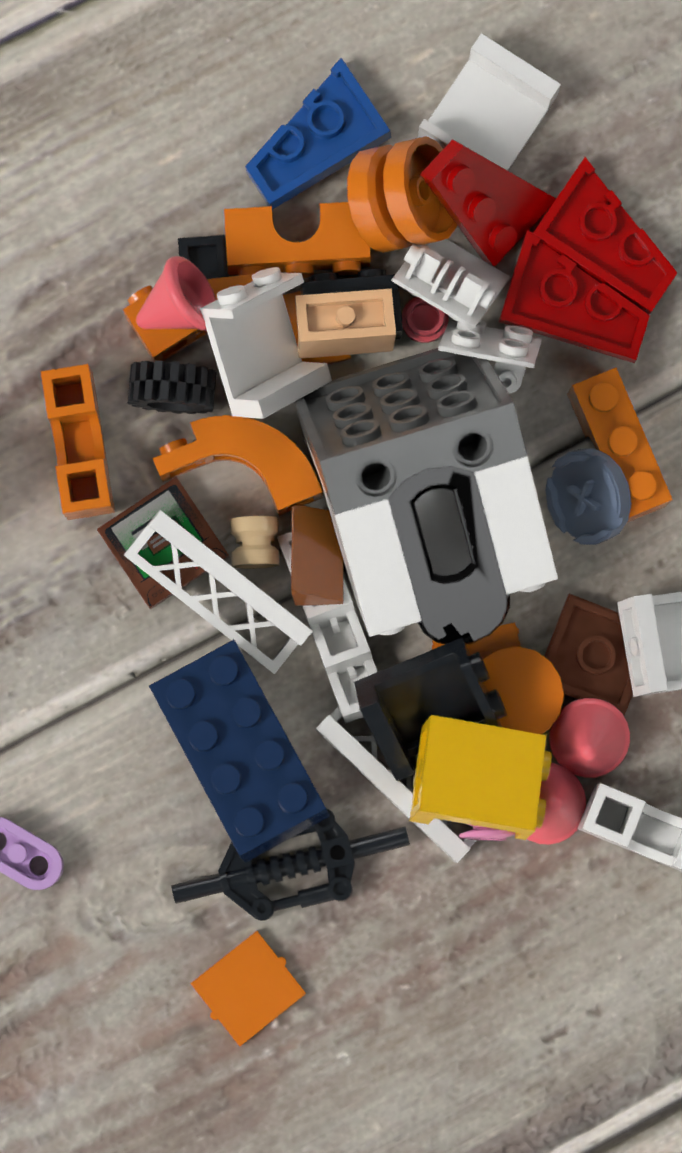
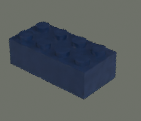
[149,639,330,863]

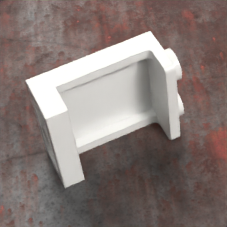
[617,592,682,697]

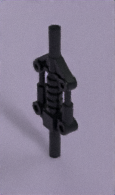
[171,808,410,921]

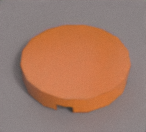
[483,646,565,734]

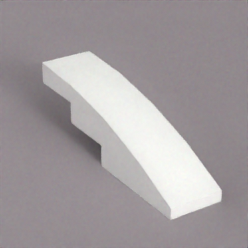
[277,532,378,724]

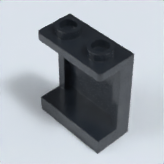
[354,637,507,781]

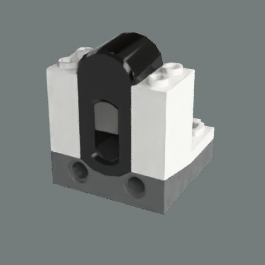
[294,348,558,645]

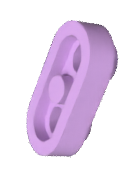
[0,817,64,890]

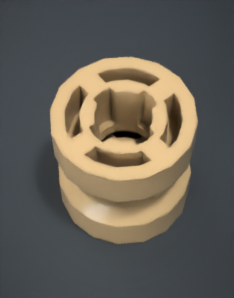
[230,516,280,569]

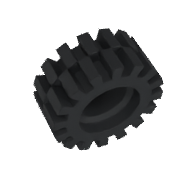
[127,361,217,414]

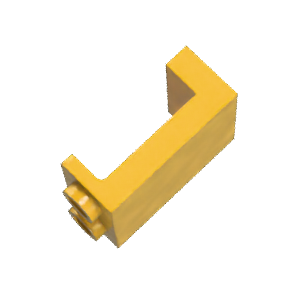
[409,715,551,840]

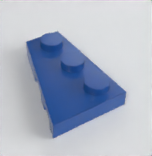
[245,58,392,210]

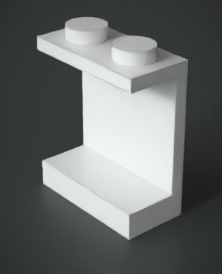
[418,33,561,171]
[200,267,332,419]

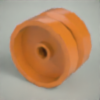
[347,136,457,253]

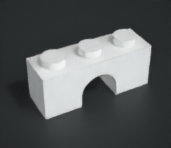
[577,783,682,872]

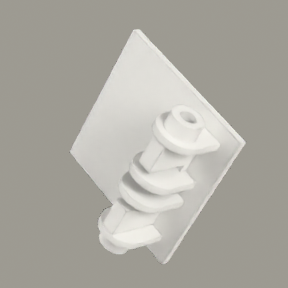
[391,239,510,330]
[438,320,543,393]

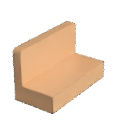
[295,288,396,358]

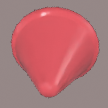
[136,256,217,331]
[549,698,630,778]
[527,763,586,845]

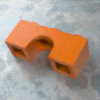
[224,202,371,278]
[40,364,115,520]
[567,367,673,523]

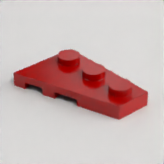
[420,139,556,267]
[533,157,678,315]
[499,229,650,364]

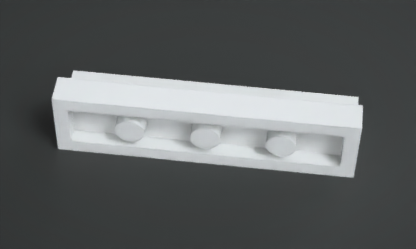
[124,510,313,674]
[316,706,477,863]

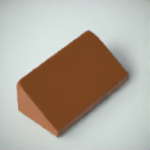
[291,505,344,606]

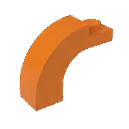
[152,415,323,516]

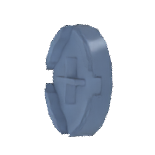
[545,448,631,545]

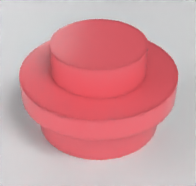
[401,297,449,343]

